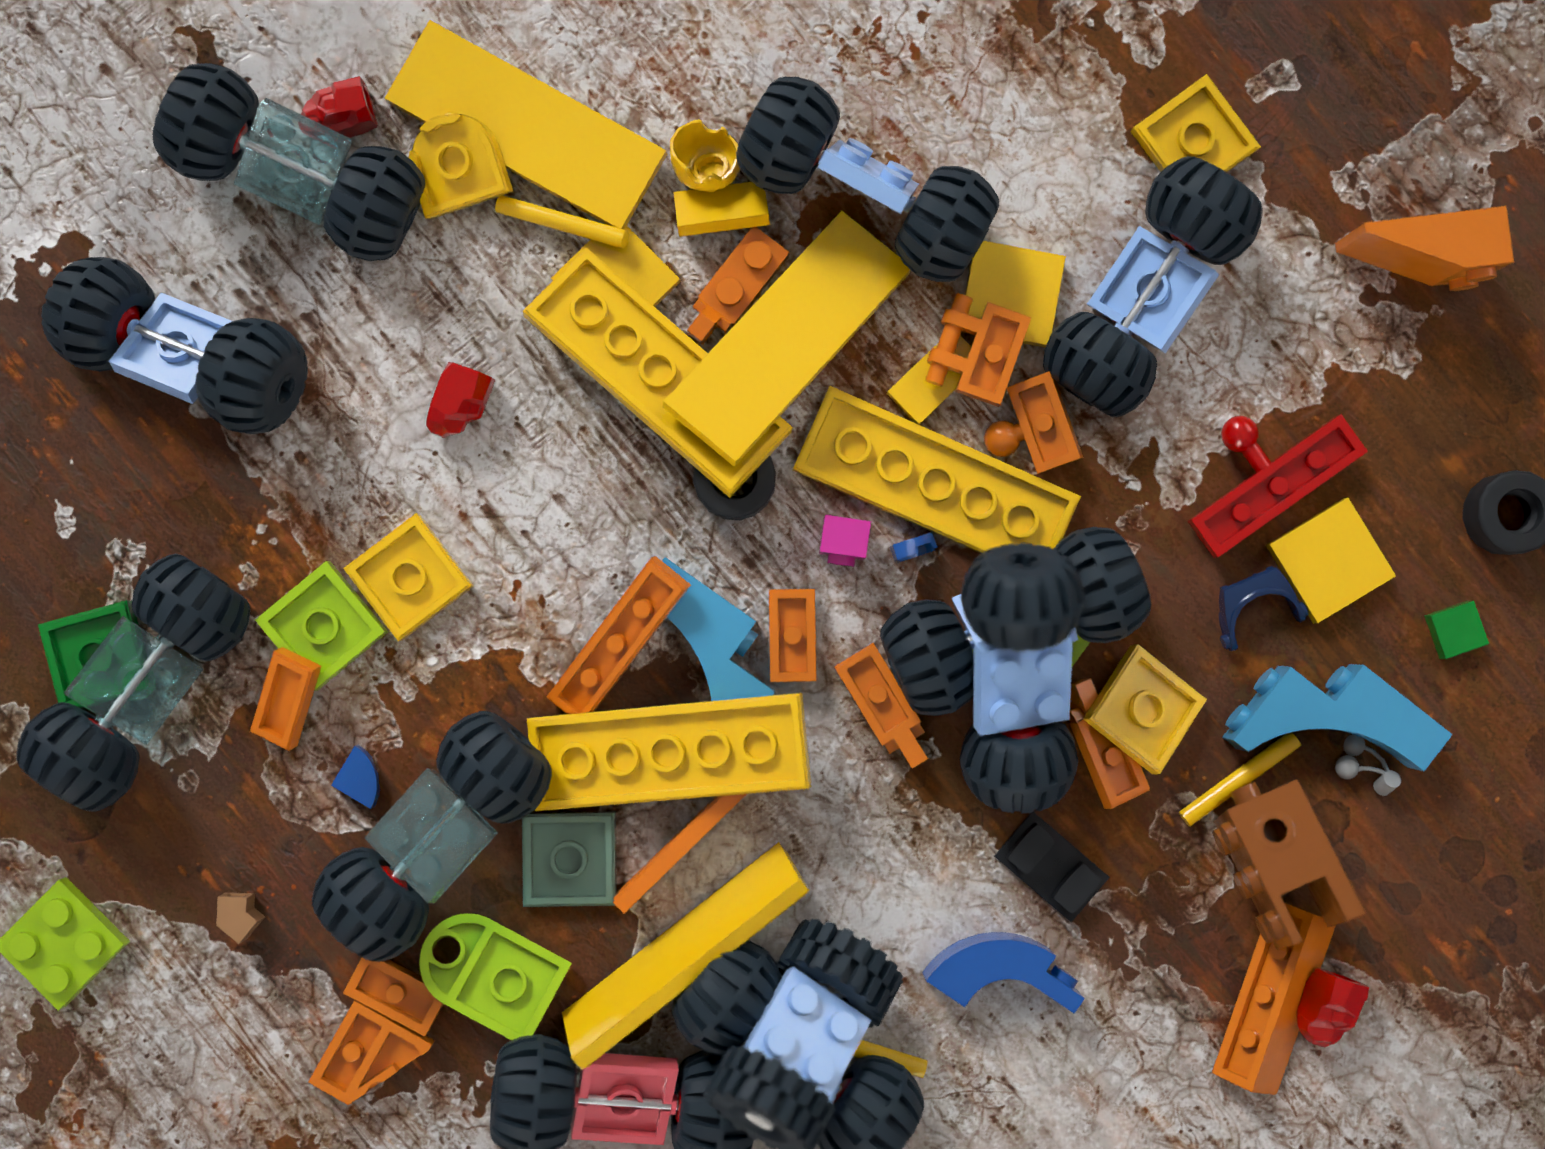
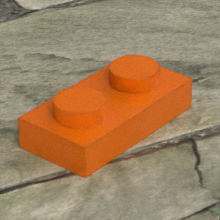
[769,589,817,682]
[343,958,443,1037]

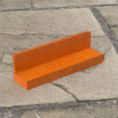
[1212,901,1336,1095]

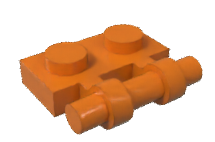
[925,293,1032,407]

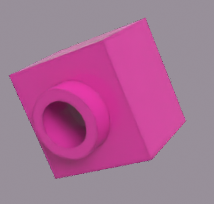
[819,515,871,567]

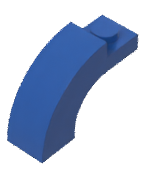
[922,932,1085,1014]

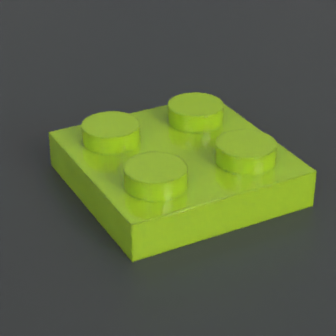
[255,561,388,691]
[0,877,130,1011]

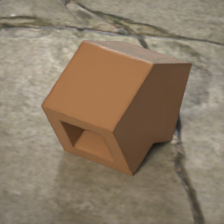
[216,892,265,944]

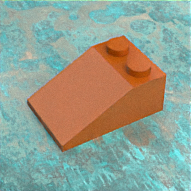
[1335,206,1514,291]

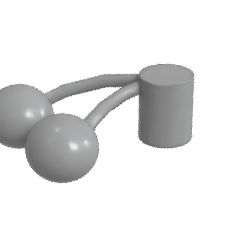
[1335,734,1401,796]

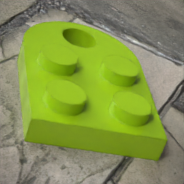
[419,914,572,1041]

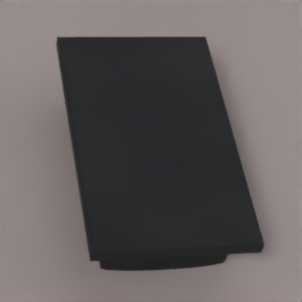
[994,812,1110,922]

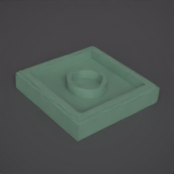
[522,811,617,907]

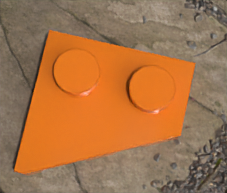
[308,1000,435,1105]

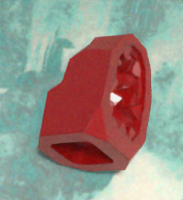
[300,76,377,140]
[426,362,495,438]
[1297,968,1369,1048]

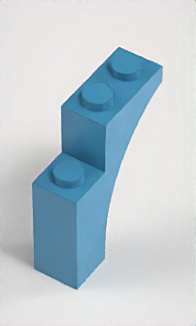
[662,557,775,701]
[1222,664,1453,771]

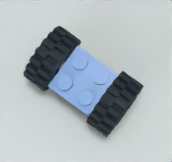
[703,919,903,1149]

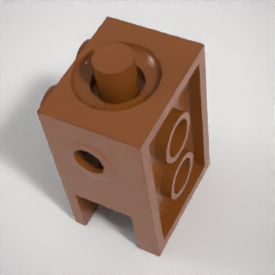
[1212,779,1366,950]

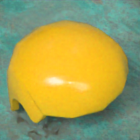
[670,120,741,192]

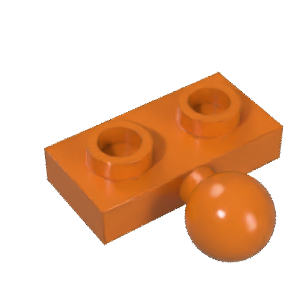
[984,371,1084,474]

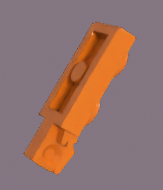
[687,227,790,346]
[834,643,928,769]
[1069,678,1150,809]

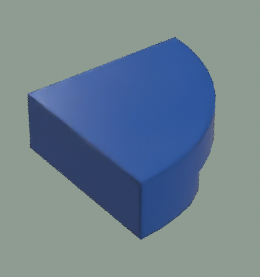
[890,532,938,563]
[331,745,380,809]

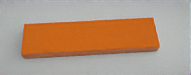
[546,556,691,714]
[613,794,747,914]

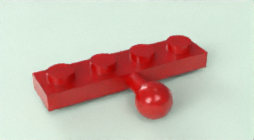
[1188,414,1368,558]

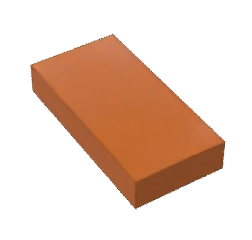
[250,647,322,751]

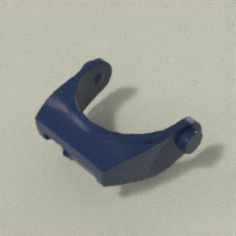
[1219,566,1308,651]

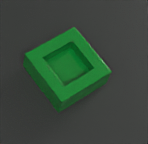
[1424,601,1489,659]

